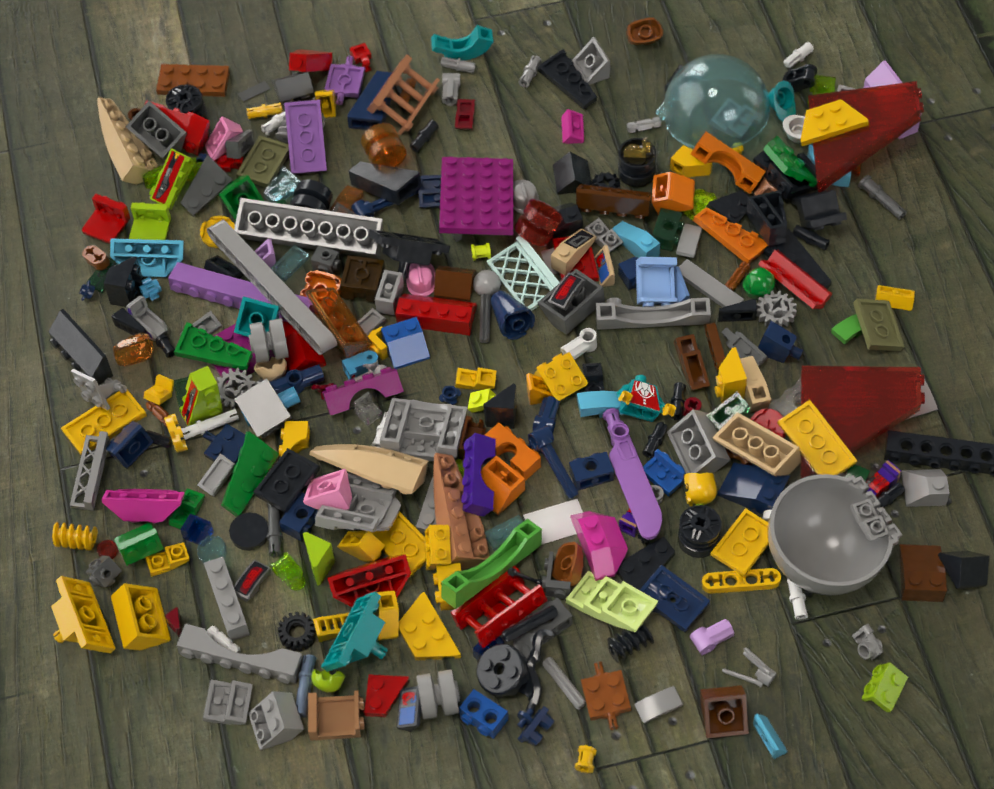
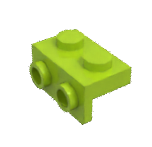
[861,663,908,712]

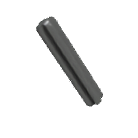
[479,294,491,343]

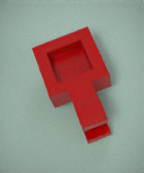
[349,43,372,73]
[215,153,244,172]

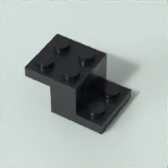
[790,190,847,230]

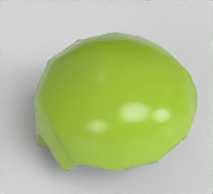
[311,669,345,693]

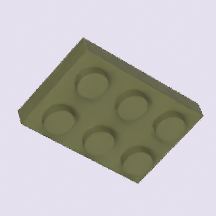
[236,135,289,189]
[853,299,904,351]

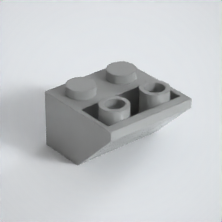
[248,691,304,750]

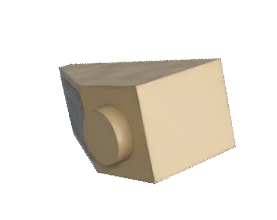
[551,229,597,276]

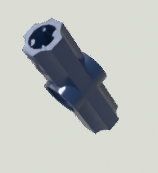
[270,364,325,394]
[528,396,560,454]

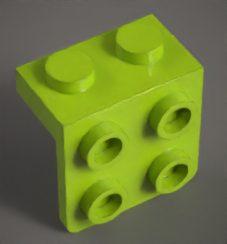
[129,202,171,240]

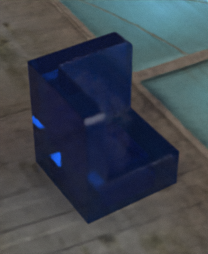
[180,514,214,547]

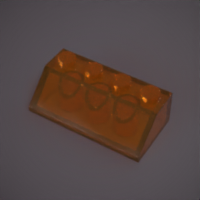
[305,288,372,358]

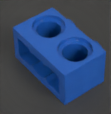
[459,689,508,739]

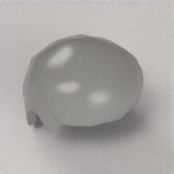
[473,270,501,296]

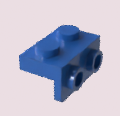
[643,449,686,497]

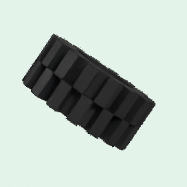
[278,612,316,652]

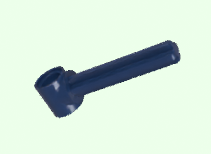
[351,189,419,217]
[528,426,578,499]

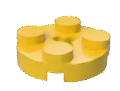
[164,413,188,453]

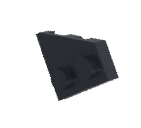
[706,190,749,223]

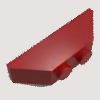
[327,554,411,607]

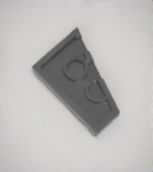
[181,154,232,217]

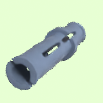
[296,654,316,718]

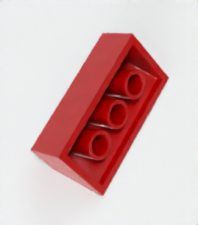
[395,293,477,336]

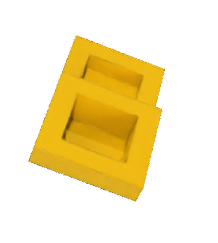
[455,367,497,390]

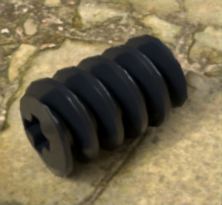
[607,624,654,663]

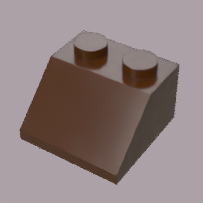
[700,685,749,738]

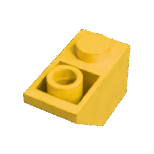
[670,145,712,178]
[373,591,399,640]

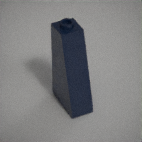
[347,71,395,132]

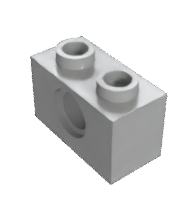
[375,270,404,316]

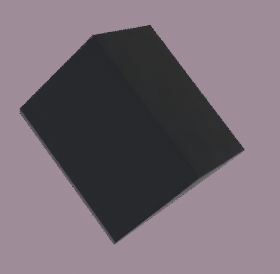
[553,152,592,195]
[483,383,517,429]
[938,551,990,589]

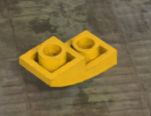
[145,542,190,577]

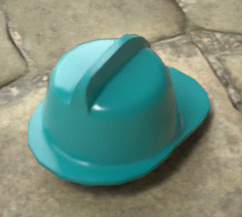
[768,81,796,122]

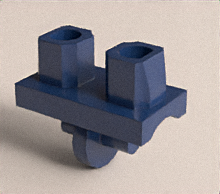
[517,706,554,746]

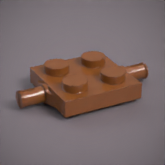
[581,662,632,730]

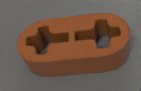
[82,245,110,270]

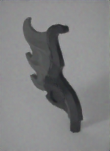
[502,620,555,711]

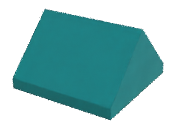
[234,296,279,337]

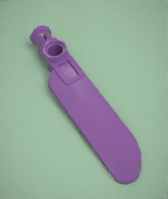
[602,408,662,539]

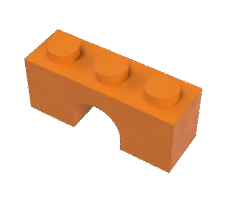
[484,423,541,481]

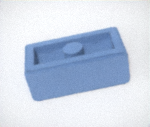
[674,266,689,303]

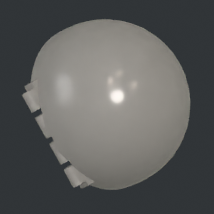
[767,474,903,595]

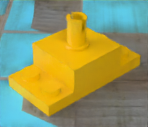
[51,576,116,653]

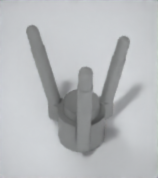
[722,647,777,688]

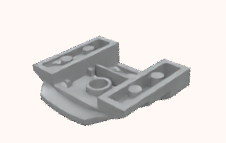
[380,398,468,461]
[315,473,401,532]

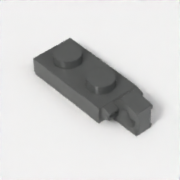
[721,327,768,367]

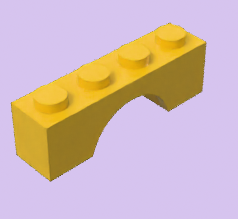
[279,421,310,493]

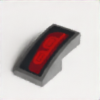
[548,273,586,311]
[233,559,271,602]

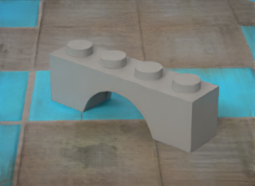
[204,556,250,641]

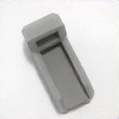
[126,296,168,341]

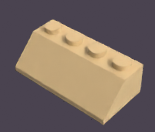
[712,412,801,476]

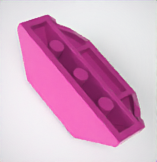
[102,489,185,523]
[570,511,628,581]

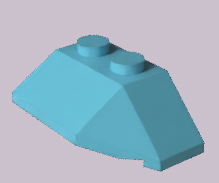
[110,239,184,277]

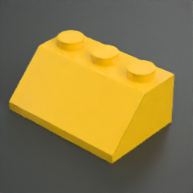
[111,583,171,651]

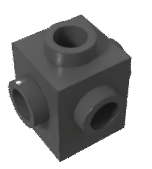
[311,246,341,275]
[85,555,122,588]

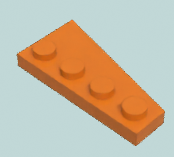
[693,207,768,263]

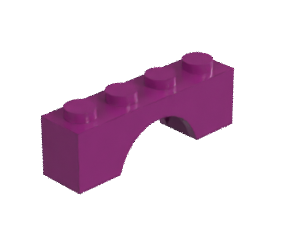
[322,367,404,415]

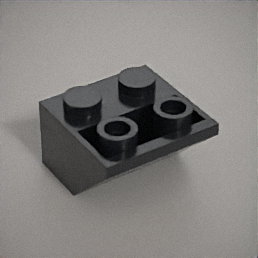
[103,257,144,307]

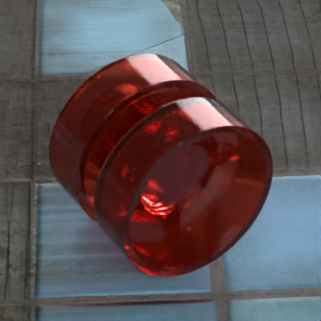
[514,199,563,247]

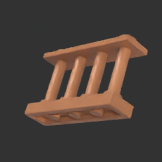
[367,54,440,135]

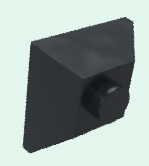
[537,202,583,241]

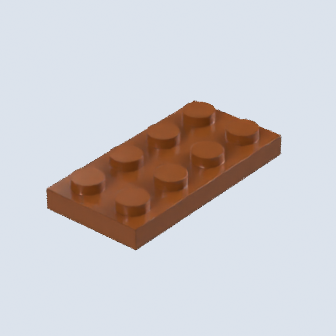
[156,64,230,97]

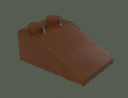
[899,544,947,602]

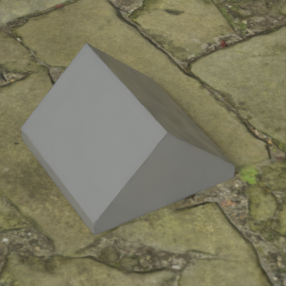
[572,37,610,85]

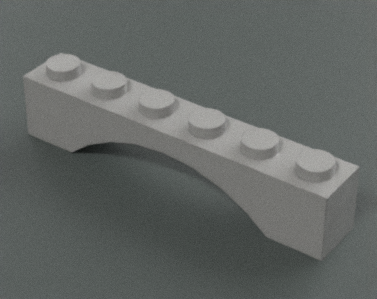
[596,298,711,330]
[177,624,303,684]

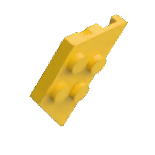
[801,99,869,146]
[399,592,461,661]

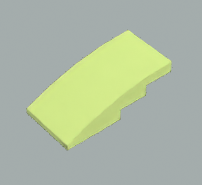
[566,571,658,632]

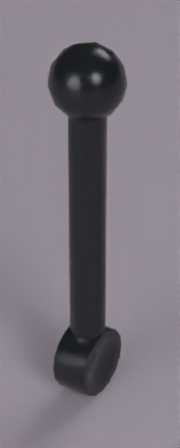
[508,568,542,586]

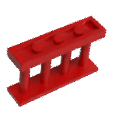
[450,566,548,648]

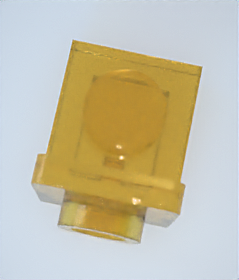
[624,137,651,158]

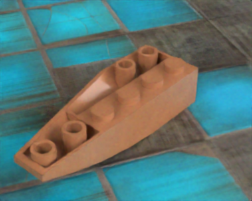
[433,453,490,570]

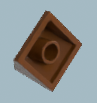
[433,265,476,302]

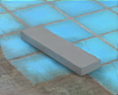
[679,259,744,308]

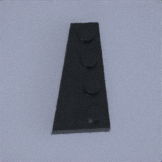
[763,229,832,289]

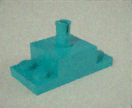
[321,592,388,672]

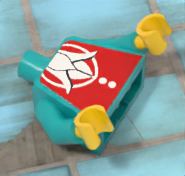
[616,375,676,422]

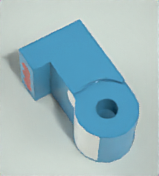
[342,350,379,380]

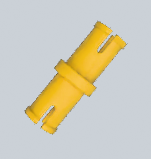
[247,103,283,119]

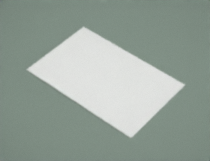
[523,498,583,545]

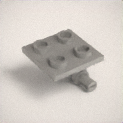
[71,369,127,410]

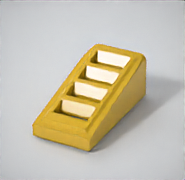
[313,613,349,643]

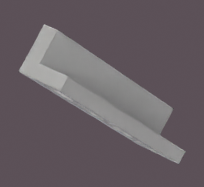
[70,431,110,511]

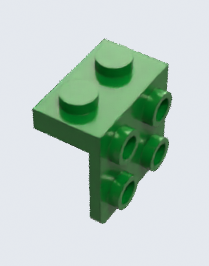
[114,523,164,566]

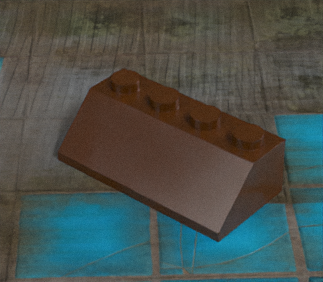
[576,184,652,219]

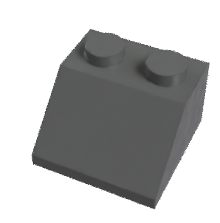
[271,72,314,103]

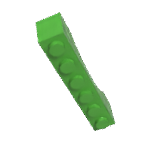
[441,519,542,609]

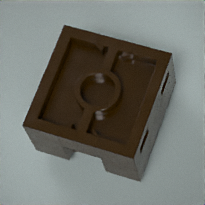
[340,256,385,303]

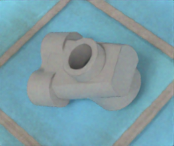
[852,624,884,660]

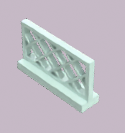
[486,234,560,311]

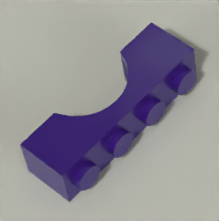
[461,433,496,517]

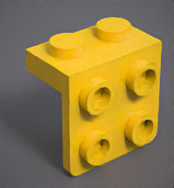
[534,352,588,401]

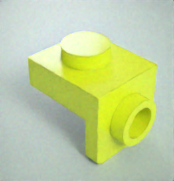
[468,388,496,413]

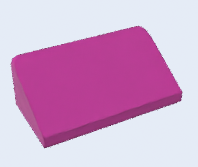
[562,109,584,144]

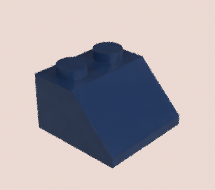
[105,421,154,469]

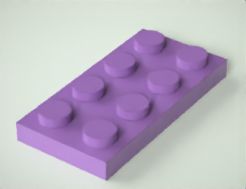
[284,100,327,174]

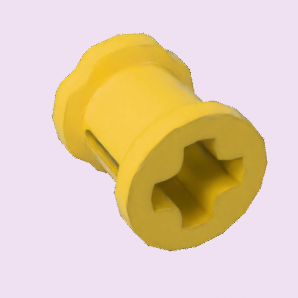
[575,745,597,773]

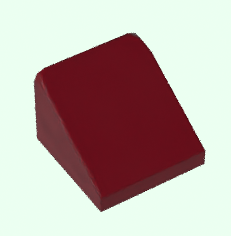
[165,607,182,637]

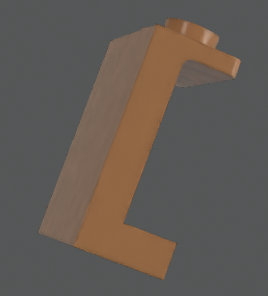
[308,691,365,740]

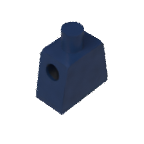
[758,321,803,363]

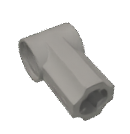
[442,73,461,106]

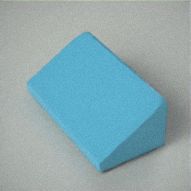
[753,714,787,759]

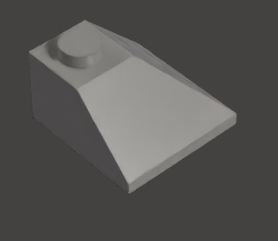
[901,469,950,507]

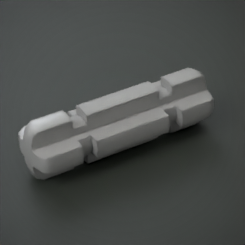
[627,117,661,133]

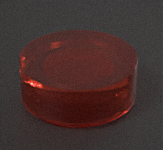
[97,540,118,559]

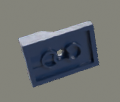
[640,565,710,632]

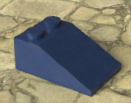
[717,463,790,515]

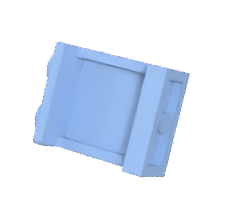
[636,257,678,307]

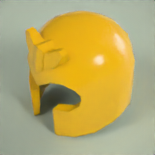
[684,472,717,507]

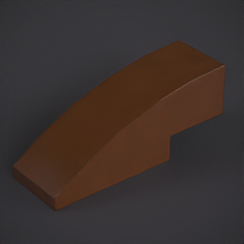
[674,334,710,391]

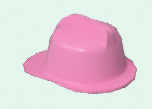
[406,263,435,296]

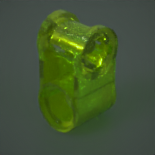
[269,552,306,591]

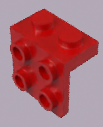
[82,194,130,244]

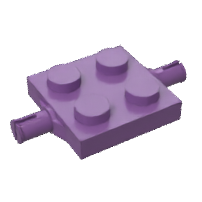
[324,56,365,105]

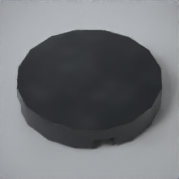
[229,513,269,551]

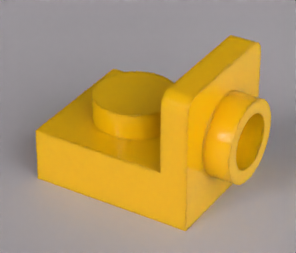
[143,374,174,405]

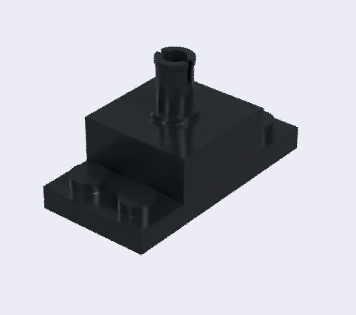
[368,229,450,279]

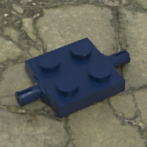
[203,424,245,464]

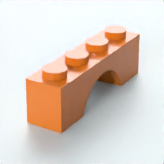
[691,131,766,194]

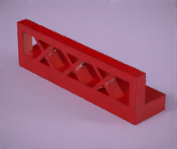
[758,250,832,309]

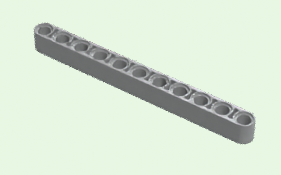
[207,220,337,355]

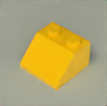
[715,347,747,404]

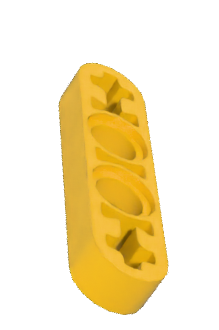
[702,568,781,594]

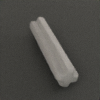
[543,657,586,709]

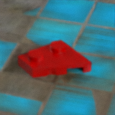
[364,674,409,717]

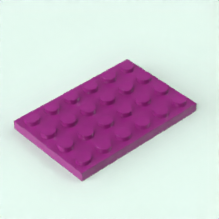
[439,157,513,235]

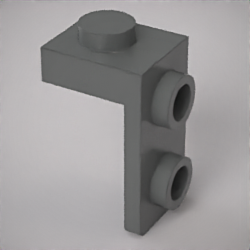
[542,552,571,599]

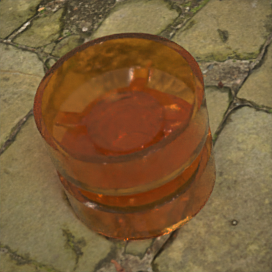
[361,123,407,167]

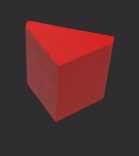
[284,330,327,371]

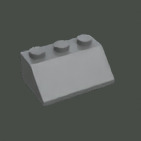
[667,409,730,474]

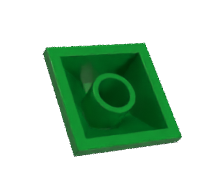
[219,175,264,222]

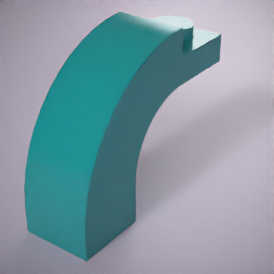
[431,25,494,61]

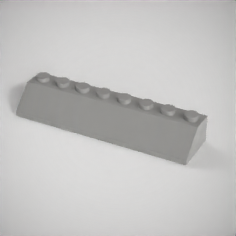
[234,198,383,259]

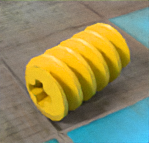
[52,522,98,551]

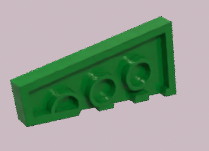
[174,322,253,371]
[221,431,279,517]

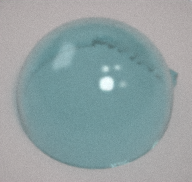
[655,54,770,148]

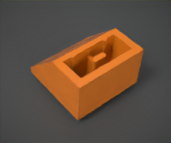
[651,172,695,216]
[481,455,525,515]

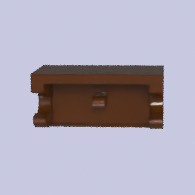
[458,416,486,460]

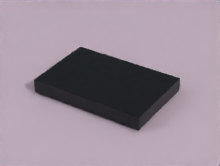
[253,448,320,513]

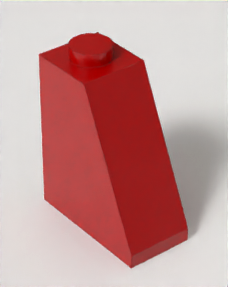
[289,49,333,72]

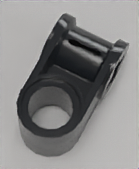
[783,64,818,92]

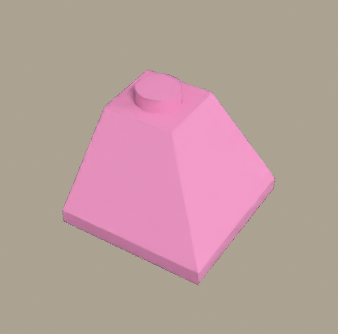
[204,116,243,161]
[303,469,352,510]

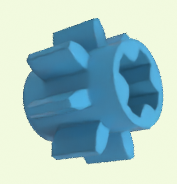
[139,277,162,301]

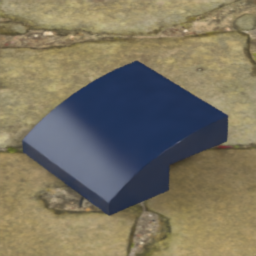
[419,175,441,208]

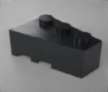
[746,190,787,246]

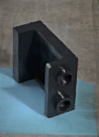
[765,152,824,199]

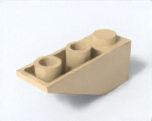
[740,356,771,412]

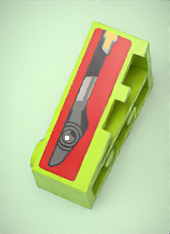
[149,148,195,210]
[179,366,223,426]

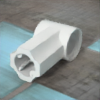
[561,328,597,359]

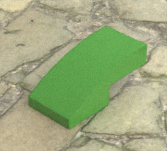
[831,314,863,344]

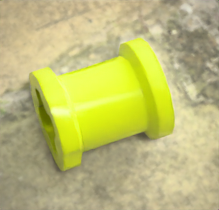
[471,243,491,261]

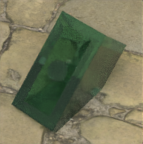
[707,392,750,430]

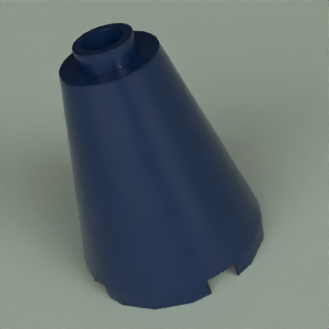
[491,291,535,340]

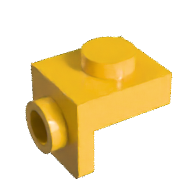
[367,326,388,360]

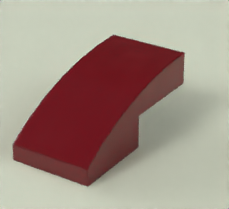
[455,99,475,130]

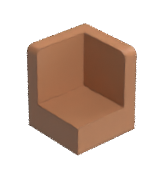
[753,177,778,196]

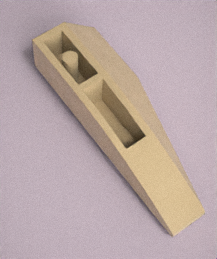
[97,97,160,185]
[309,444,429,494]

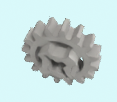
[756,291,797,327]
[217,368,255,409]

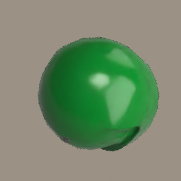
[742,267,775,300]

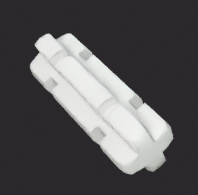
[207,626,241,653]

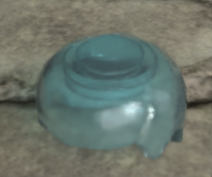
[197,536,227,564]

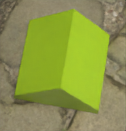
[303,532,335,586]

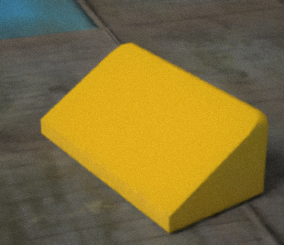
[875,285,915,311]

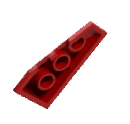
[145,101,210,156]

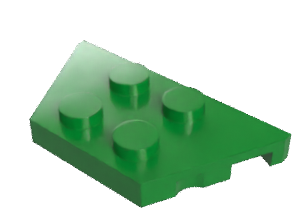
[763,136,818,187]

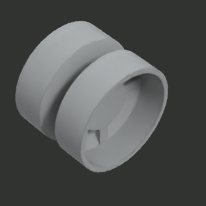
[249,318,289,363]
[416,669,460,719]

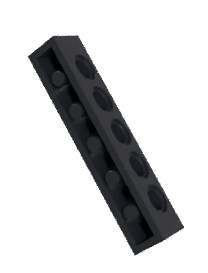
[884,430,994,476]

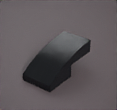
[582,363,604,392]

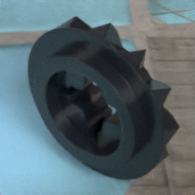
[592,171,620,189]

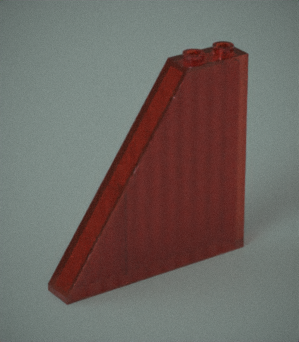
[808,81,924,192]
[800,366,925,479]

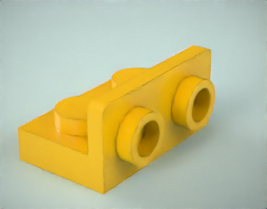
[425,525,451,570]

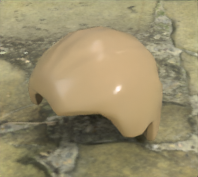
[254,357,287,382]

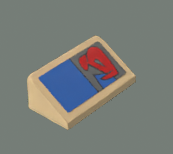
[594,245,615,287]

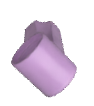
[690,619,734,655]

